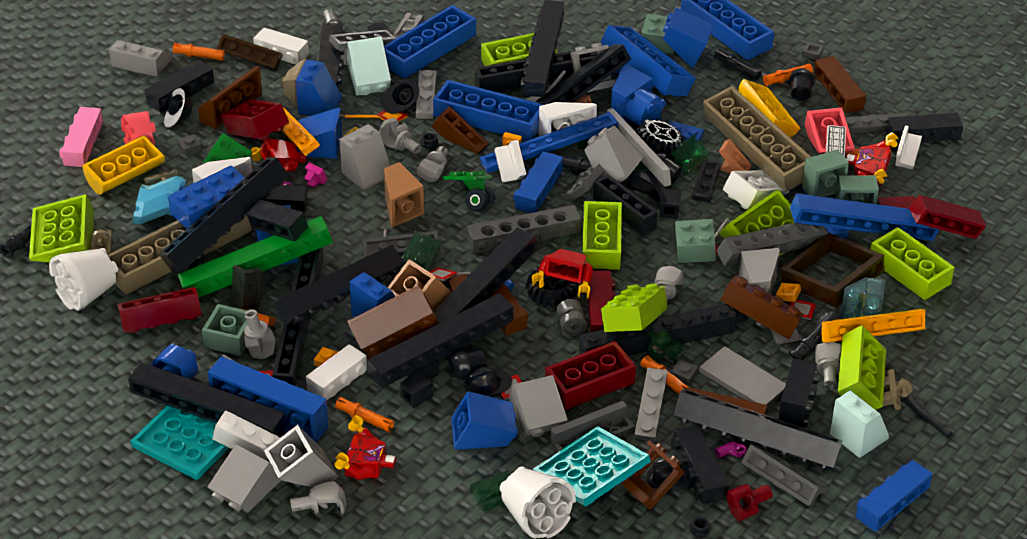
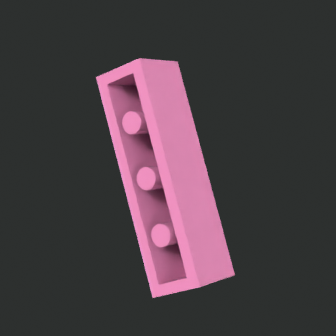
[60,107,103,167]

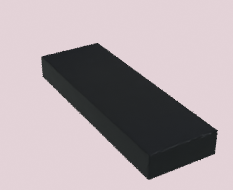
[692,160,721,202]

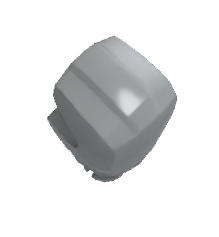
[379,118,422,155]
[416,146,448,182]
[654,266,683,301]
[244,310,275,359]
[815,342,842,388]
[290,481,347,514]

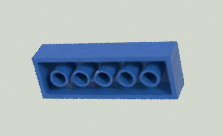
[681,0,774,60]
[384,5,476,79]
[600,25,696,97]
[433,80,543,141]
[208,357,328,442]

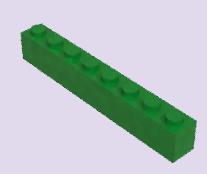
[178,216,333,298]

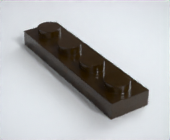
[216,34,283,70]

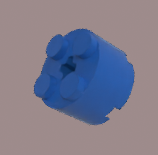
[624,88,666,126]
[151,344,198,380]

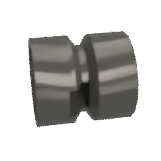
[557,299,587,336]

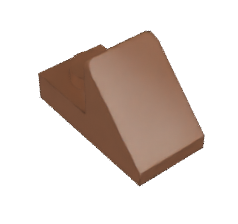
[719,139,752,173]

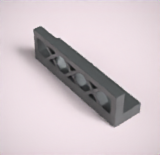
[551,401,635,452]
[741,445,828,506]

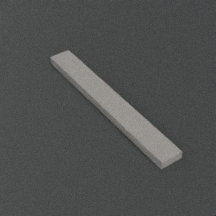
[607,108,671,187]

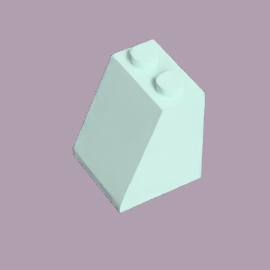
[346,36,391,96]
[830,391,889,458]

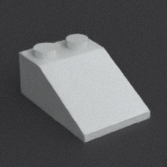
[539,102,597,136]
[192,157,252,183]
[723,170,789,210]

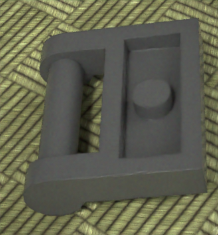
[564,164,604,202]

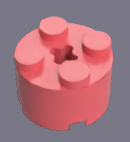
[121,111,155,146]

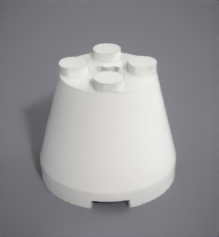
[49,248,118,311]
[500,467,576,539]

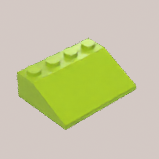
[720,189,794,257]
[29,194,94,263]

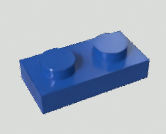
[669,121,704,145]

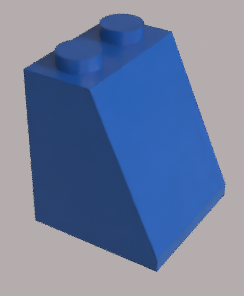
[663,8,713,68]
[296,60,342,116]
[611,64,653,123]
[295,108,342,159]
[350,272,396,318]
[451,391,518,450]

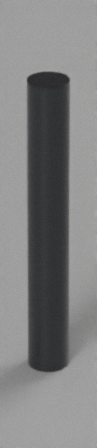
[903,396,953,438]

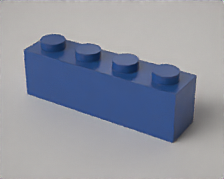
[513,152,563,213]
[856,460,933,532]

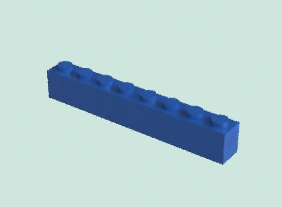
[790,193,939,241]

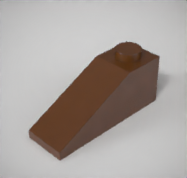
[431,106,488,154]

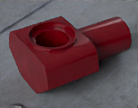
[727,484,773,522]

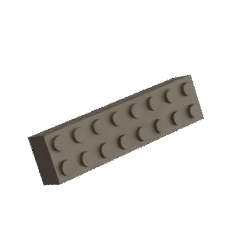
[703,86,811,192]
[108,212,254,295]

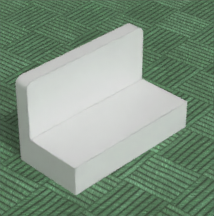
[895,125,922,170]
[494,140,526,183]

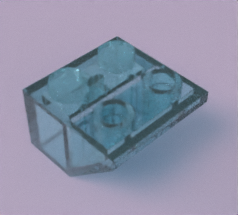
[840,278,886,319]

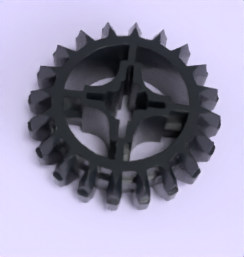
[636,119,684,157]
[526,266,579,309]

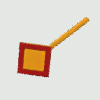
[345,110,408,122]

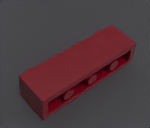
[909,195,986,239]
[588,271,616,333]
[117,287,202,333]

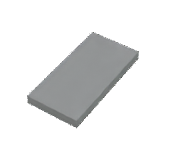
[699,346,786,408]

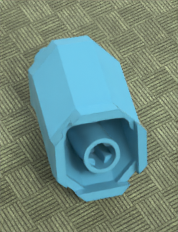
[132,176,186,225]

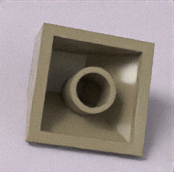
[281,59,307,108]

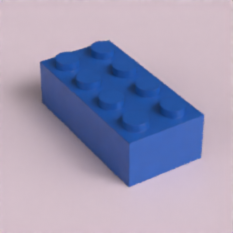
[168,165,245,229]

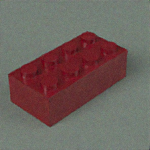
[221,100,289,140]
[545,341,636,410]

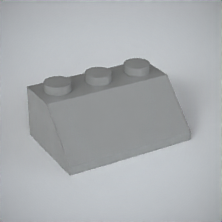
[109,40,173,77]

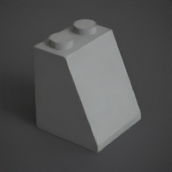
[340,124,390,190]
[584,125,643,183]
[738,248,780,295]
[508,375,568,437]
[264,425,339,488]
[208,444,281,513]

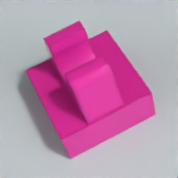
[305,163,328,188]

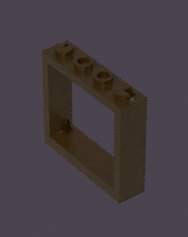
[781,233,885,308]

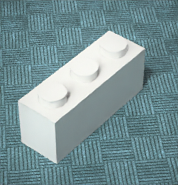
[253,28,309,64]
[306,344,367,400]
[213,410,280,464]

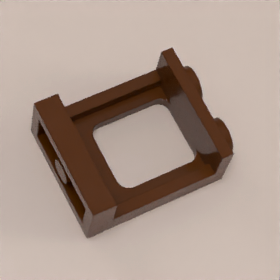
[621,440,685,510]

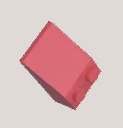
[805,107,855,155]

